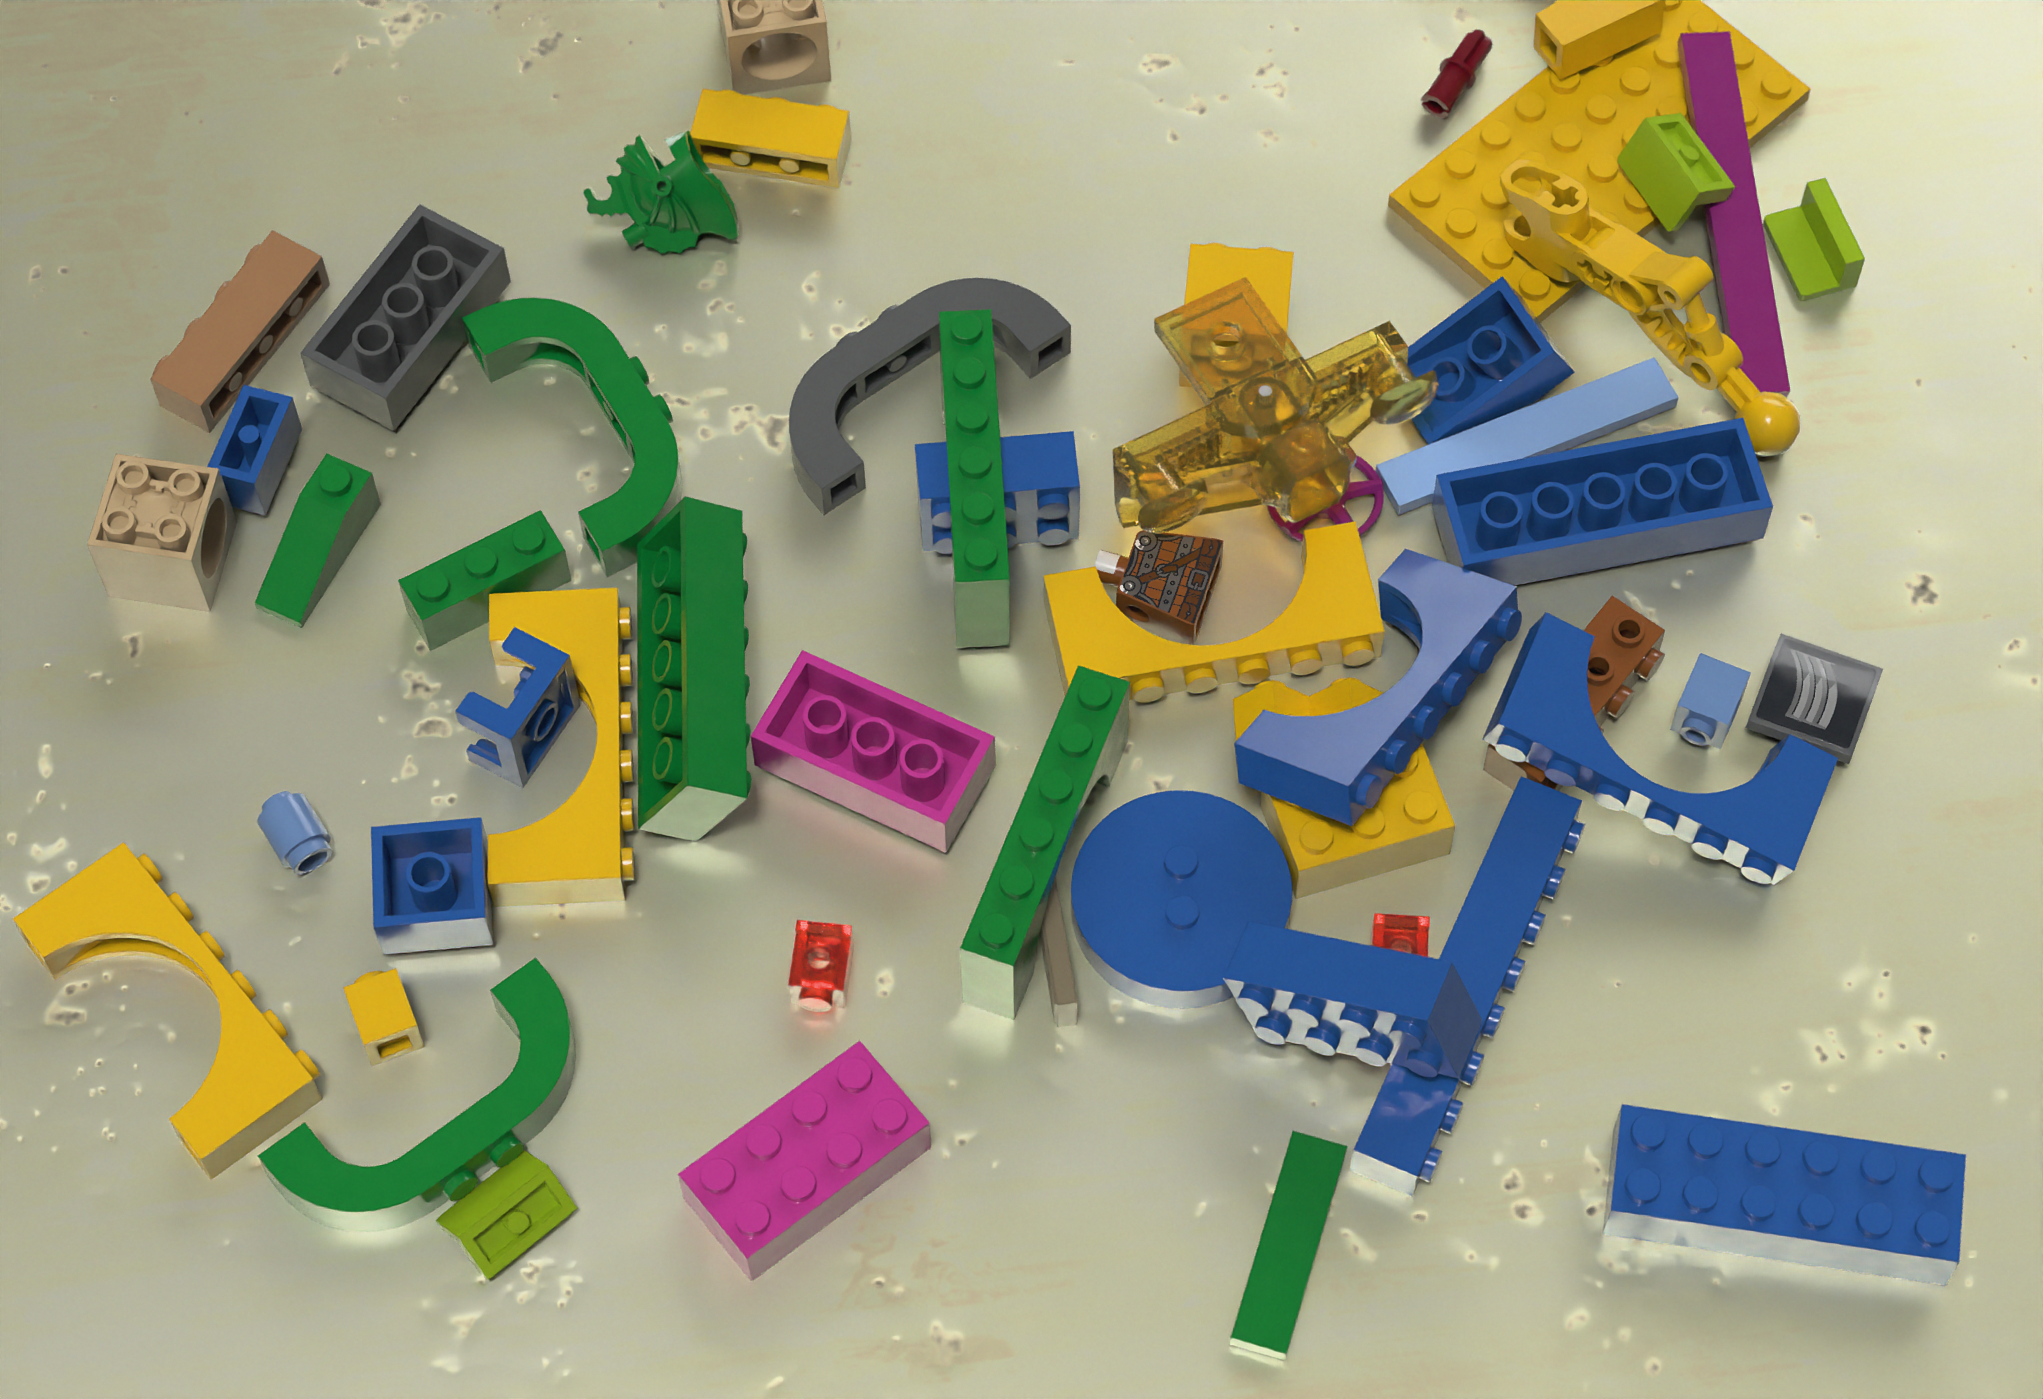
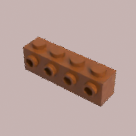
[1483,596,1665,791]

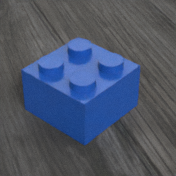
[371,817,493,955]

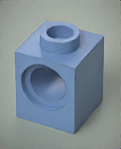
[1670,653,1751,749]

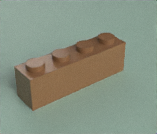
[150,230,330,433]

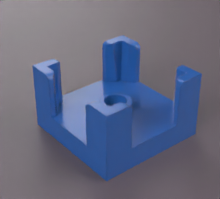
[455,627,581,788]

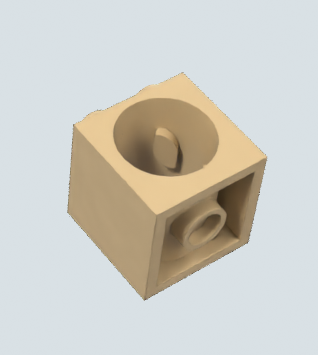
[717,0,831,95]
[87,454,237,612]

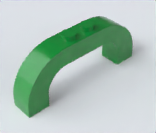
[462,298,682,577]
[258,957,576,1232]

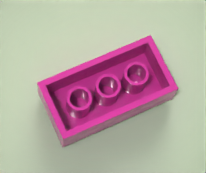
[750,650,996,853]
[678,1041,931,1282]

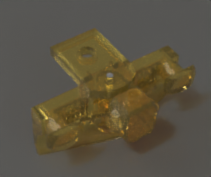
[1112,277,1439,534]

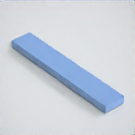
[1376,357,1679,515]

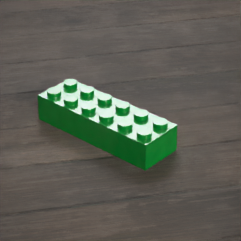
[637,496,751,842]

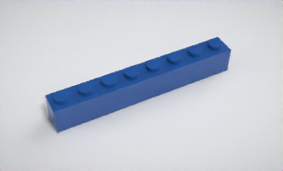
[1350,776,1586,1197]

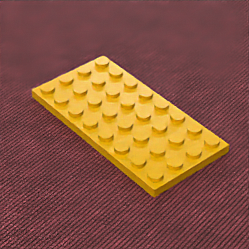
[1388,0,1811,323]

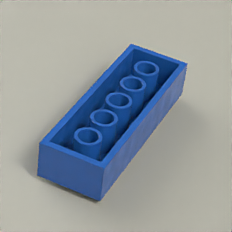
[1432,418,1773,585]
[1603,1104,1966,1286]

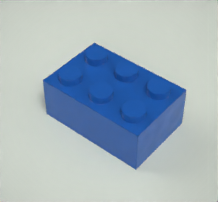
[915,431,1080,554]

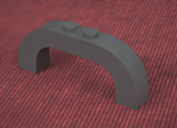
[789,278,1071,515]

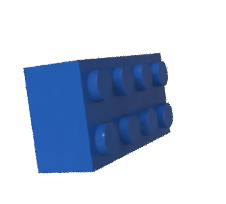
[1223,921,1482,1078]

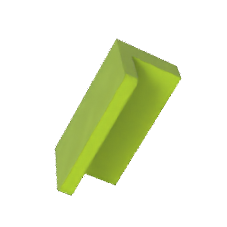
[1617,113,1735,232]
[1763,178,1865,301]
[436,1150,577,1280]

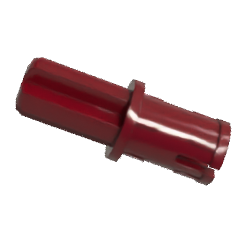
[1421,29,1493,118]

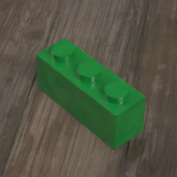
[398,510,571,651]

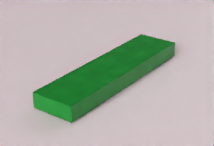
[1230,1131,1347,1360]

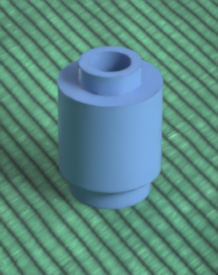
[257,791,333,875]

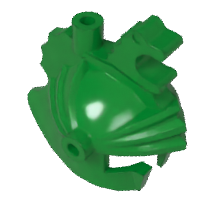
[583,131,739,254]

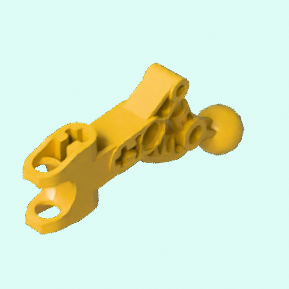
[1500,160,1800,456]

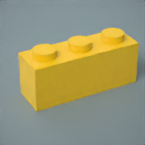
[690,88,851,188]

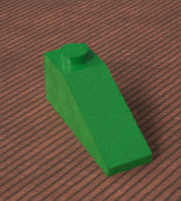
[255,453,381,628]

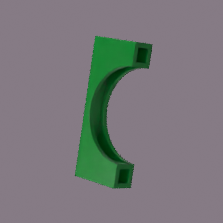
[939,309,1010,648]
[960,665,1130,1020]

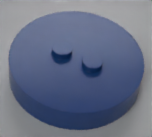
[1071,790,1292,1009]

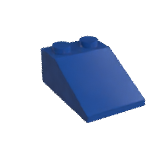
[1378,276,1575,445]

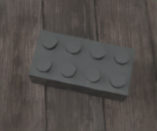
[300,204,511,431]

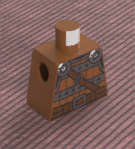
[1094,530,1223,645]

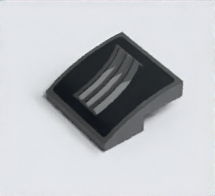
[1746,633,1883,764]

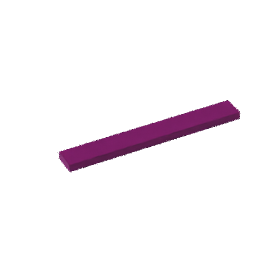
[1677,32,1791,397]

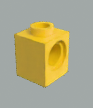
[343,968,424,1066]

